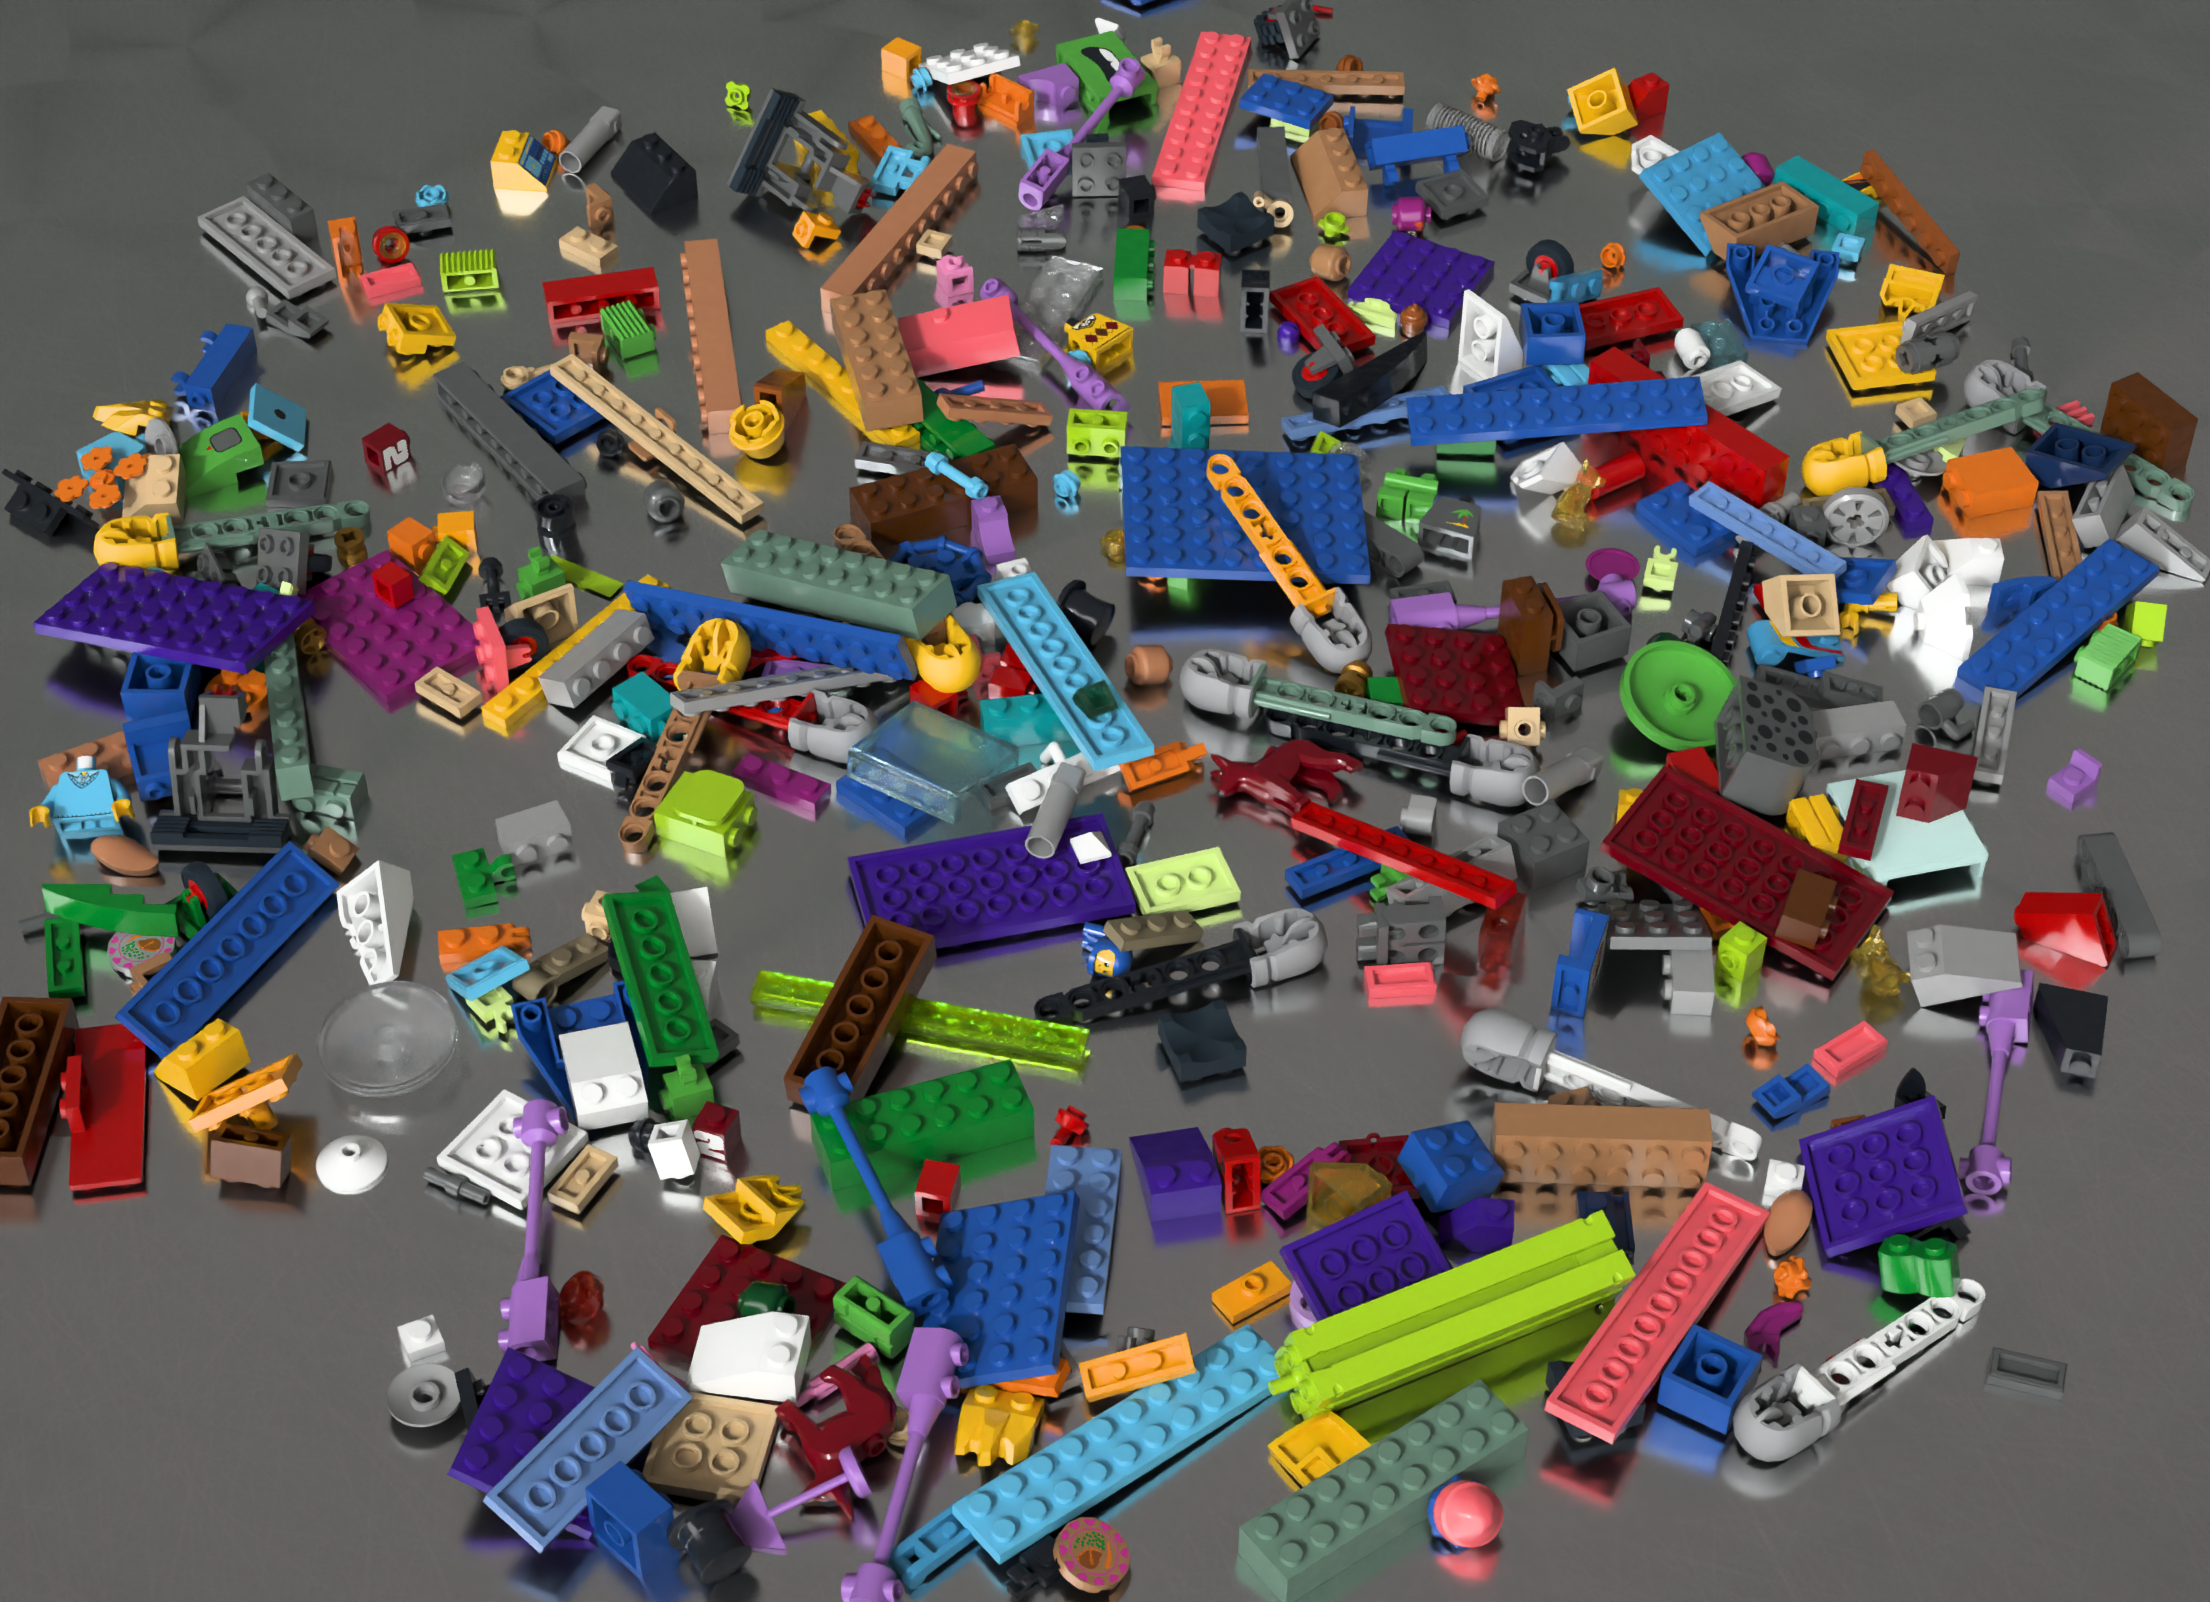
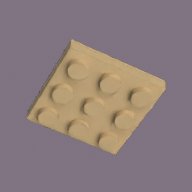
[642,1391,779,1505]

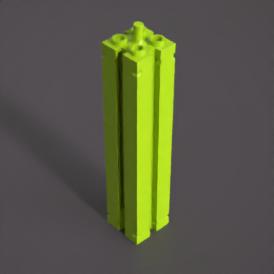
[1268,1210,1636,1421]

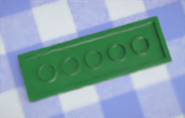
[601,890,719,1067]

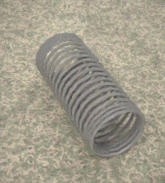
[1426,102,1509,162]

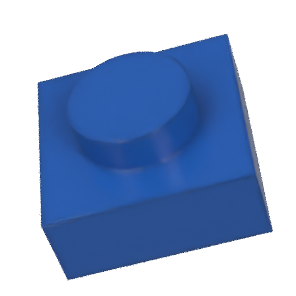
[1794,655,1837,678]

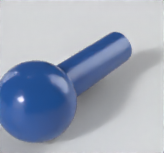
[934,380,985,396]

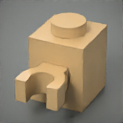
[1140,37,1182,90]

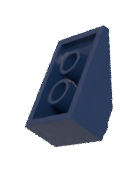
[2026,422,2136,488]

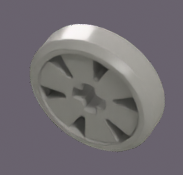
[1822,487,1889,546]

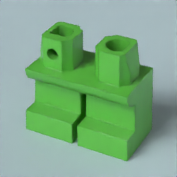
[1376,468,1439,524]

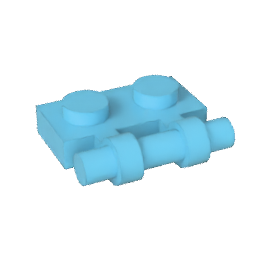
[870,145,932,196]

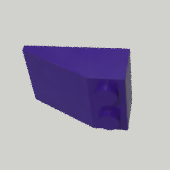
[1129,1127,1222,1222]

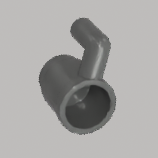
[1917,688,1975,741]

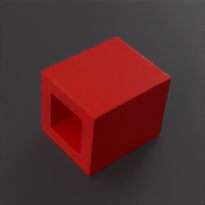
[915,1159,961,1219]

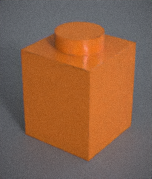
[387,517,436,570]

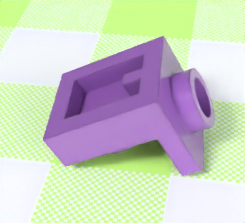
[2047,748,2102,804]

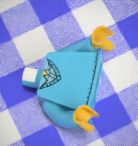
[29,756,135,834]

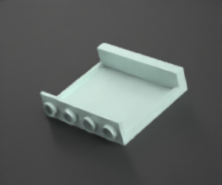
[1825,770,1989,886]

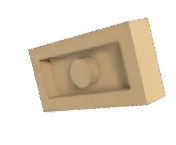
[559,226,619,268]
[415,666,483,719]
[548,1144,619,1215]

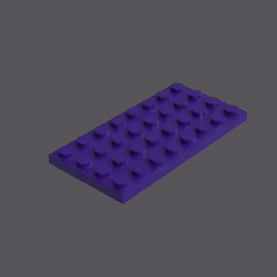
[33,562,316,674]
[847,813,1136,949]

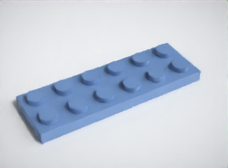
[1045,1145,1122,1315]
[483,1347,693,1554]

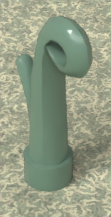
[899,98,942,159]

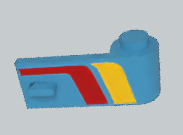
[1746,620,1845,667]

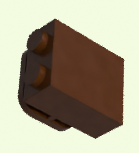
[1497,576,1564,676]

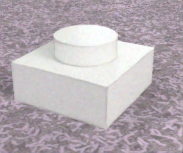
[1763,1159,1805,1197]
[397,1315,446,1363]

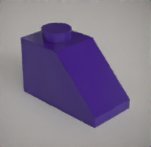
[1438,1197,1515,1254]

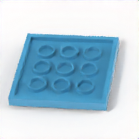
[1639,132,1766,257]

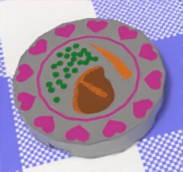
[107,932,177,978]

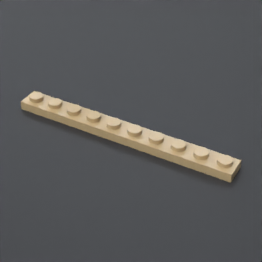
[550,354,764,524]

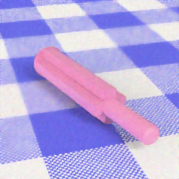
[794,1342,880,1408]

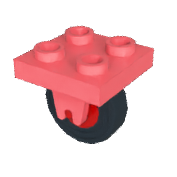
[473,606,549,694]

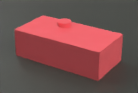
[898,294,1020,378]

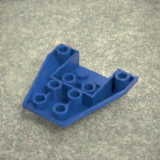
[1726,243,1839,345]
[511,980,648,1124]

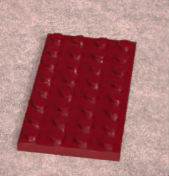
[1599,766,1895,981]

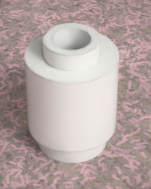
[1674,328,1710,369]

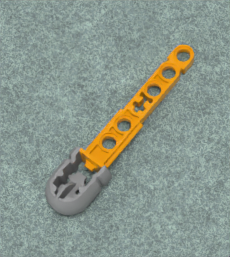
[1206,454,1372,674]

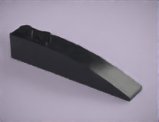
[1312,332,1427,428]

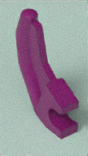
[1744,1301,1803,1366]

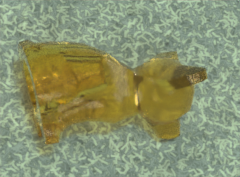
[1551,460,1606,526]
[1850,924,1911,996]

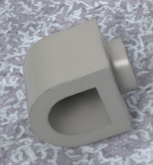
[1400,794,1437,837]

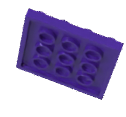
[1347,231,1495,329]
[1799,1095,1968,1258]
[1279,1190,1451,1322]
[447,1347,595,1540]

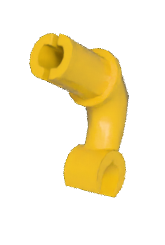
[1839,592,1898,636]

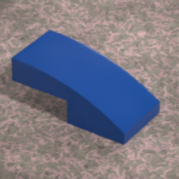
[1988,576,2057,614]
[1752,1063,1831,1119]

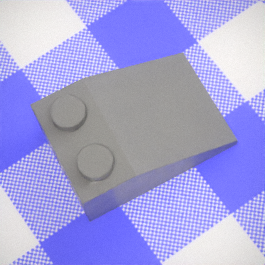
[1907,925,2023,1007]

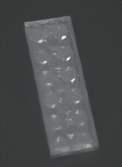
[997,255,1103,371]

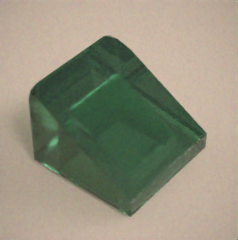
[1072,680,1119,719]

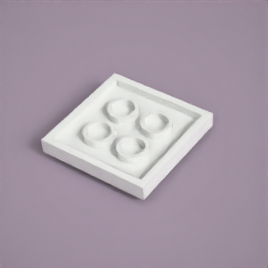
[918,43,1021,85]
[437,1089,589,1211]

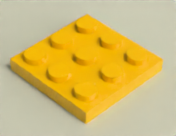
[1826,321,1936,390]

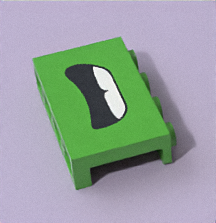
[1056,30,1159,119]

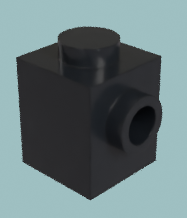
[1119,175,1156,220]

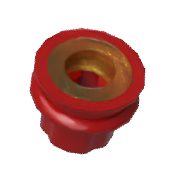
[947,80,981,118]
[372,226,410,263]

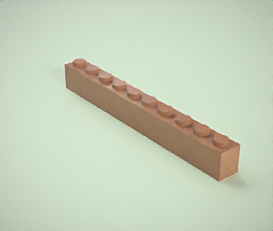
[820,143,979,313]
[680,238,741,435]

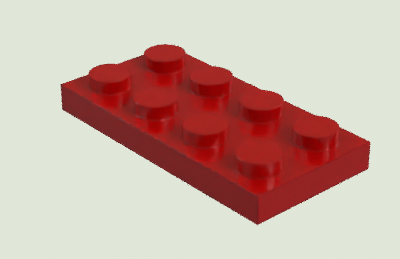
[1269,276,1376,352]
[1579,287,1684,350]

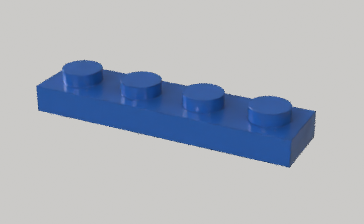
[1285,826,1409,900]

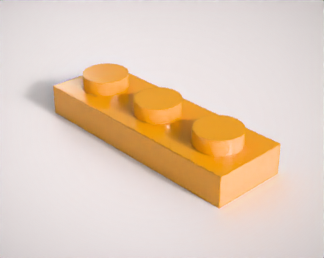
[1079,1333,1197,1403]

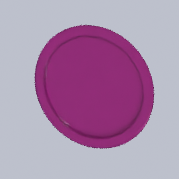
[1585,548,1640,582]

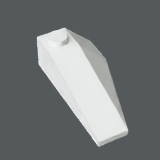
[336,860,414,992]

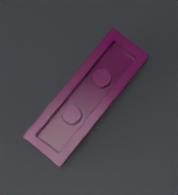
[731,753,831,813]

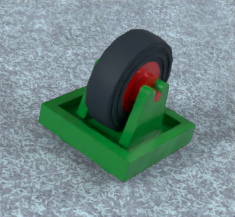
[165,861,238,940]

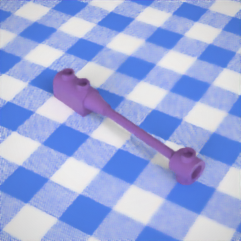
[1018,58,1145,211]
[980,277,1131,412]
[1388,574,1636,631]
[1959,970,2034,1195]
[498,1099,569,1361]
[841,1327,969,1602]

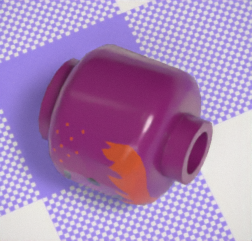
[1392,196,1431,232]

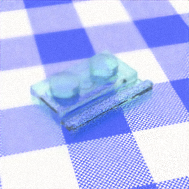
[1690,319,1749,367]

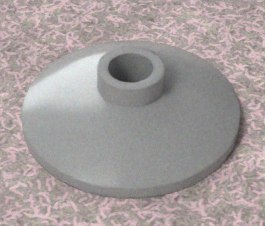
[145,418,180,455]
[1894,449,1947,477]
[386,1363,461,1427]

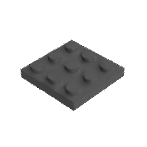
[1597,900,1712,950]

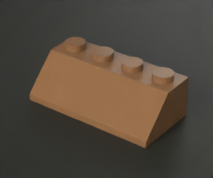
[1290,128,1368,221]
[1700,181,1819,262]

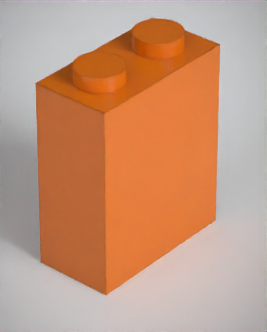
[1942,447,2039,518]

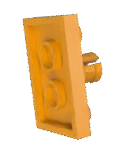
[188,1052,303,1133]

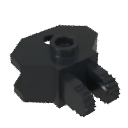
[1506,120,1570,173]

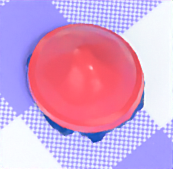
[1427,1475,1503,1549]

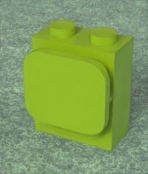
[654,770,758,858]

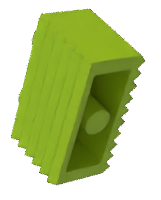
[440,248,499,293]

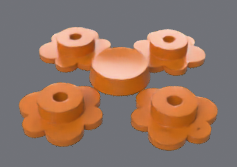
[54,446,148,509]

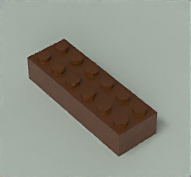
[849,444,1038,550]
[783,915,937,1106]
[0,997,79,1186]

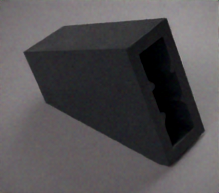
[1239,270,1270,334]
[2033,983,2108,1078]

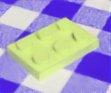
[1125,847,1241,916]

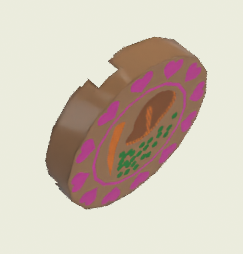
[1053,1517,1131,1593]

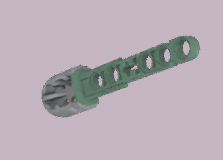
[1964,359,2194,512]
[1179,649,1457,746]

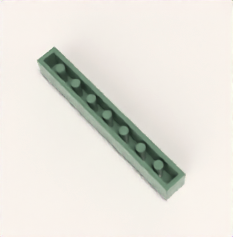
[264,632,314,801]

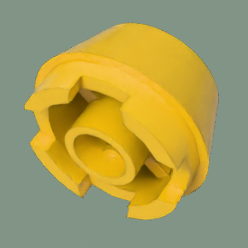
[729,400,785,459]

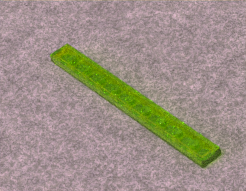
[750,969,1090,1065]

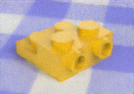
[378,303,456,355]

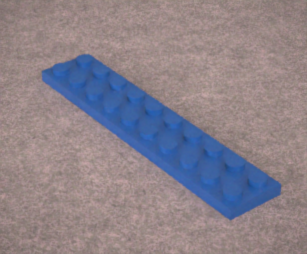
[1406,376,1707,446]
[623,580,919,681]

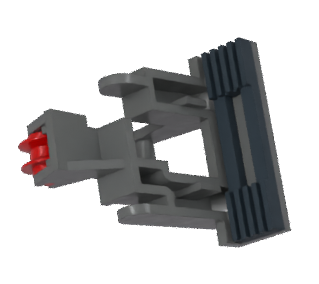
[726,88,876,214]
[150,685,292,853]

